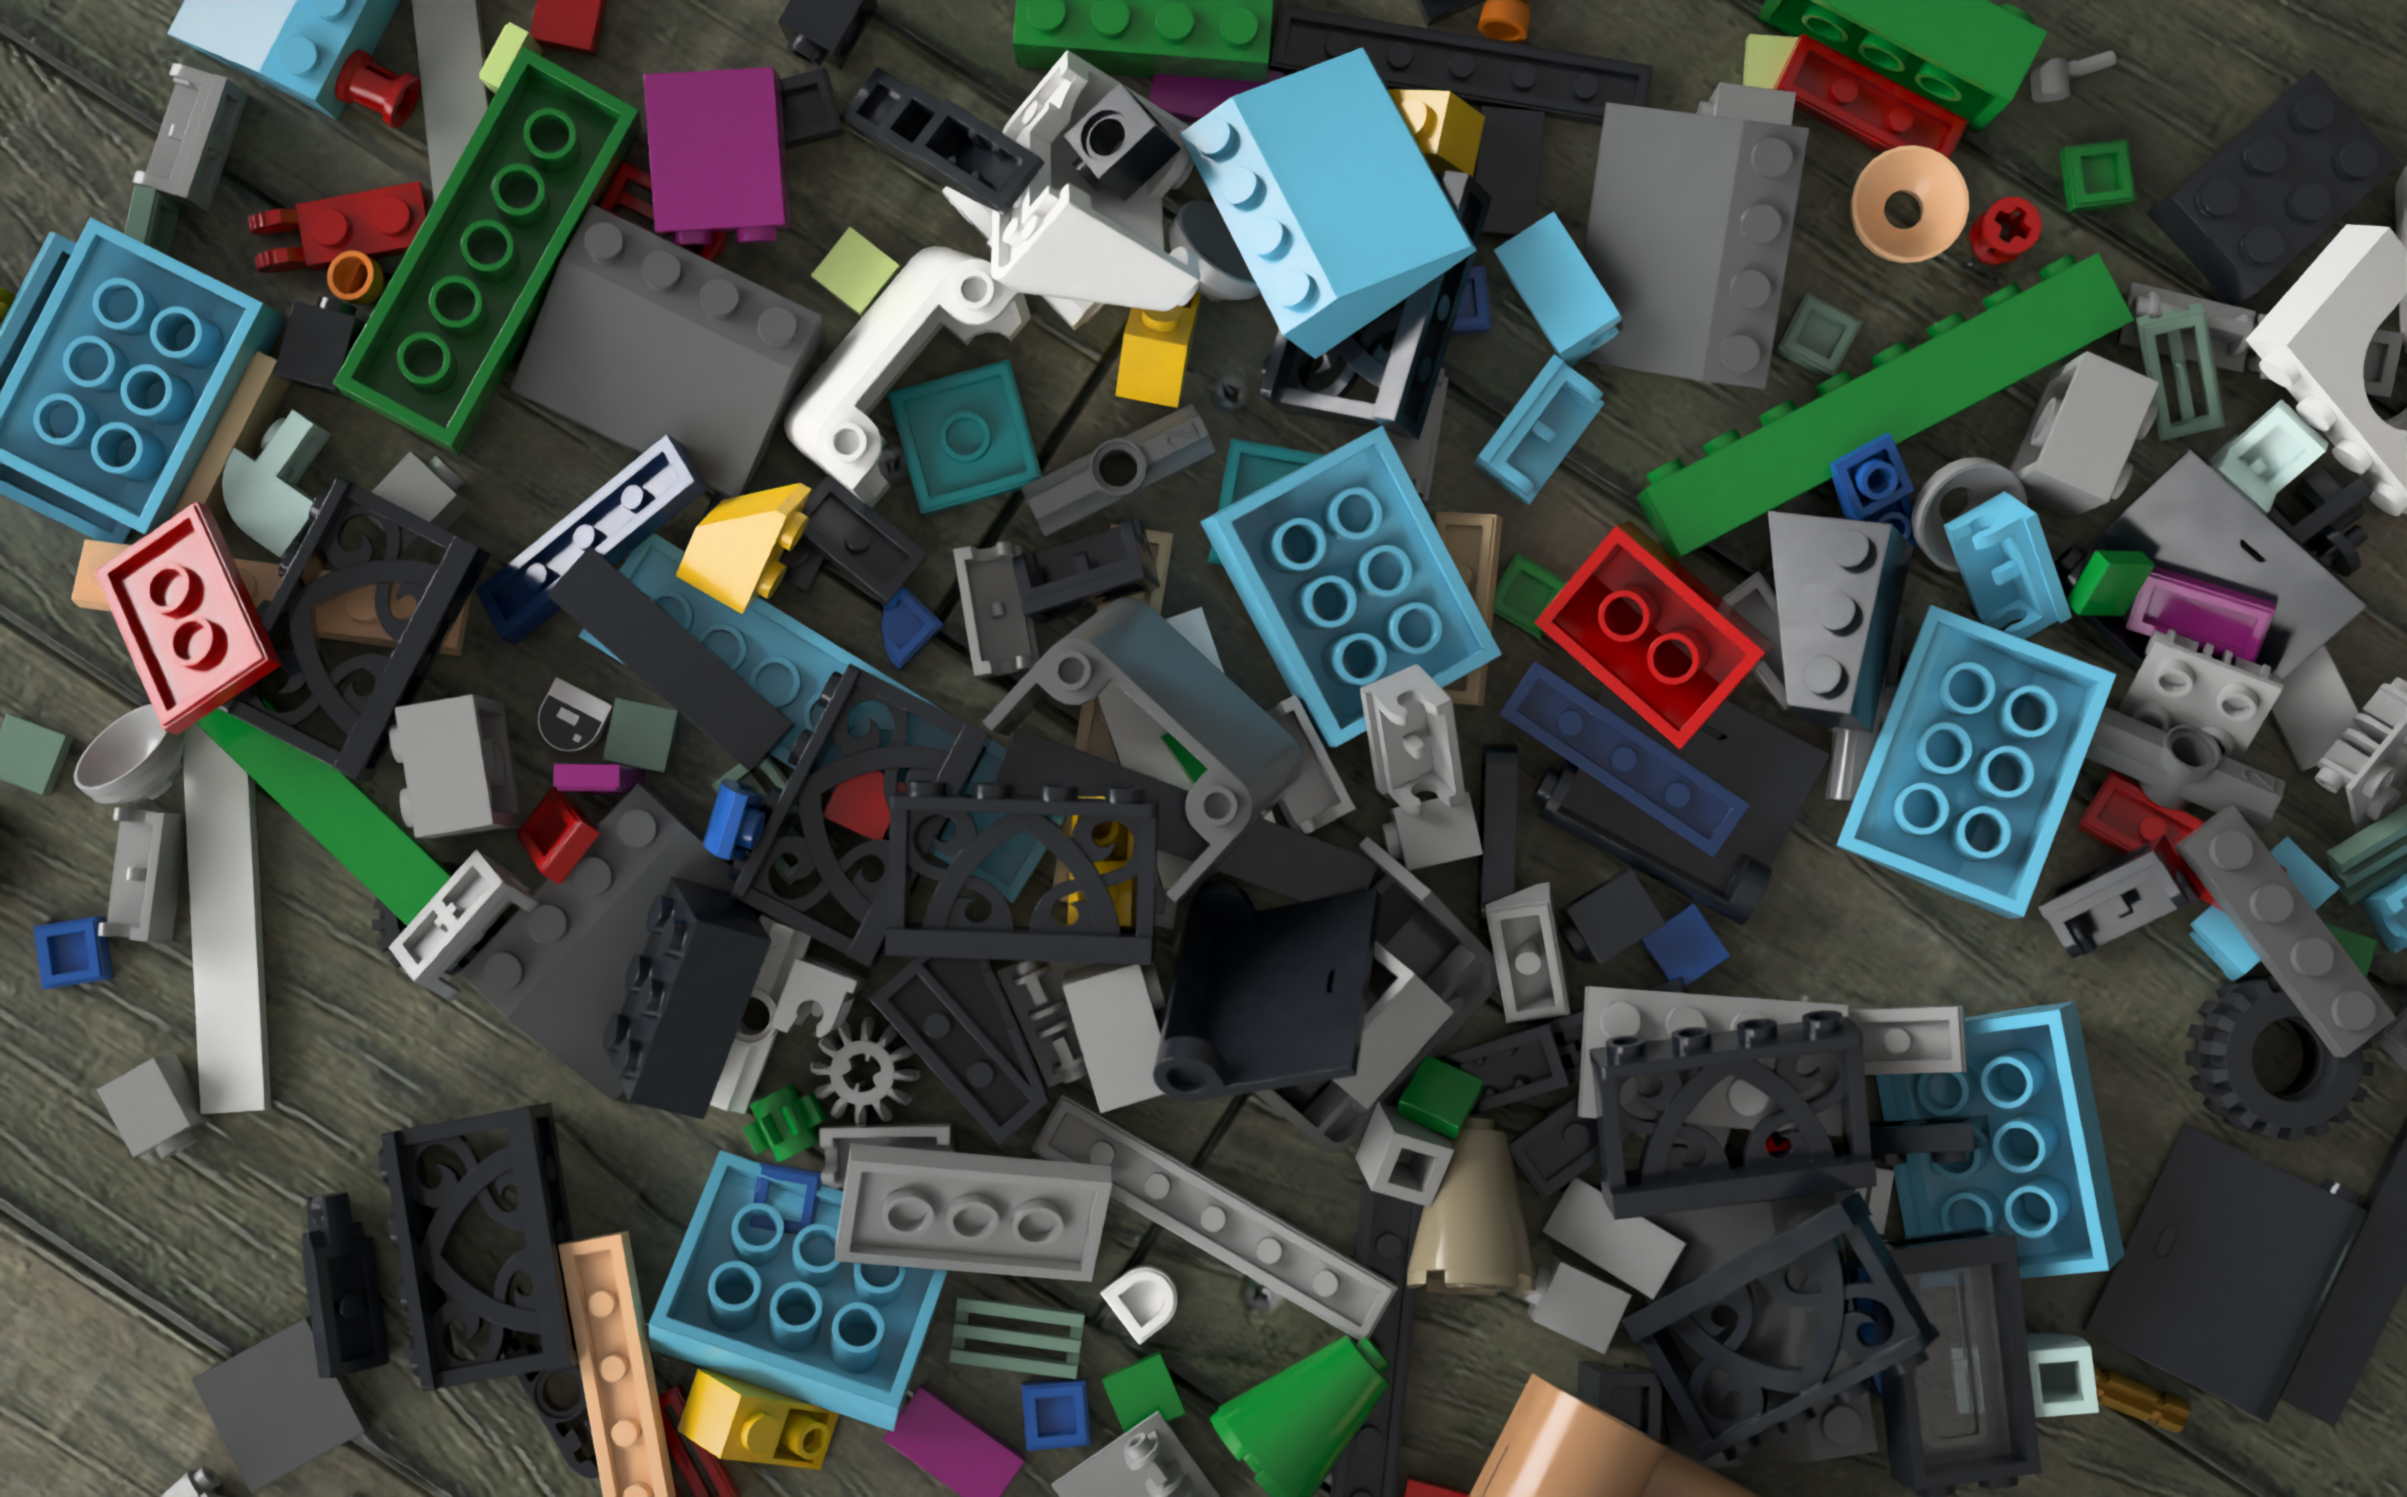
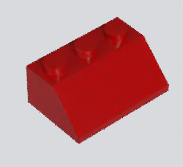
[1534,521,1776,750]

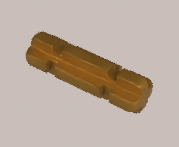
[2093,1363,2191,1433]

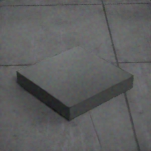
[191,1316,371,1493]

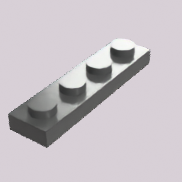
[2174,806,2396,1057]

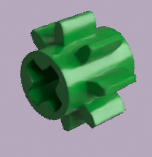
[742,1083,827,1163]

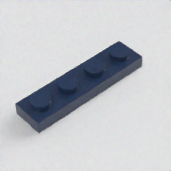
[476,434,708,645]
[1498,660,1750,858]

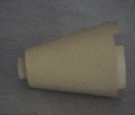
[1407,1118,1537,1296]

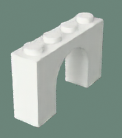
[2246,224,2407,516]

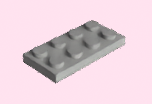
[1578,986,1849,1136]
[835,1143,1112,1282]

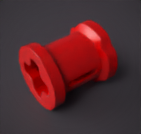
[335,49,421,129]
[1968,197,2042,266]

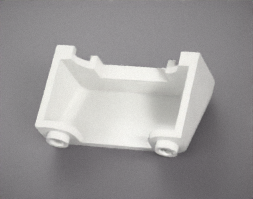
[991,50,1201,312]
[784,246,1031,508]

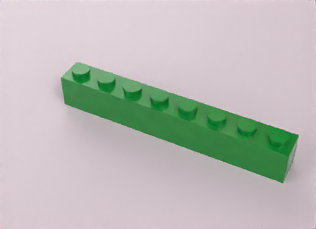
[1636,253,2135,560]

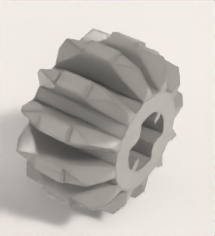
[810,1016,921,1126]

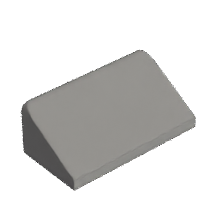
[2269,644,2372,772]
[1485,882,1570,1023]

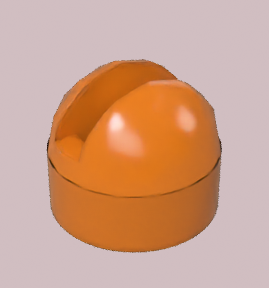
[1478,0,1531,43]
[327,250,386,305]

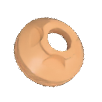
[1850,145,1969,263]

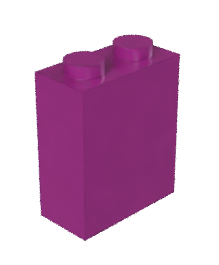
[643,67,791,247]

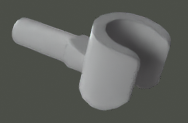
[2030,50,2116,103]

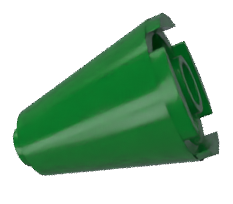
[1210,1335,1391,1497]

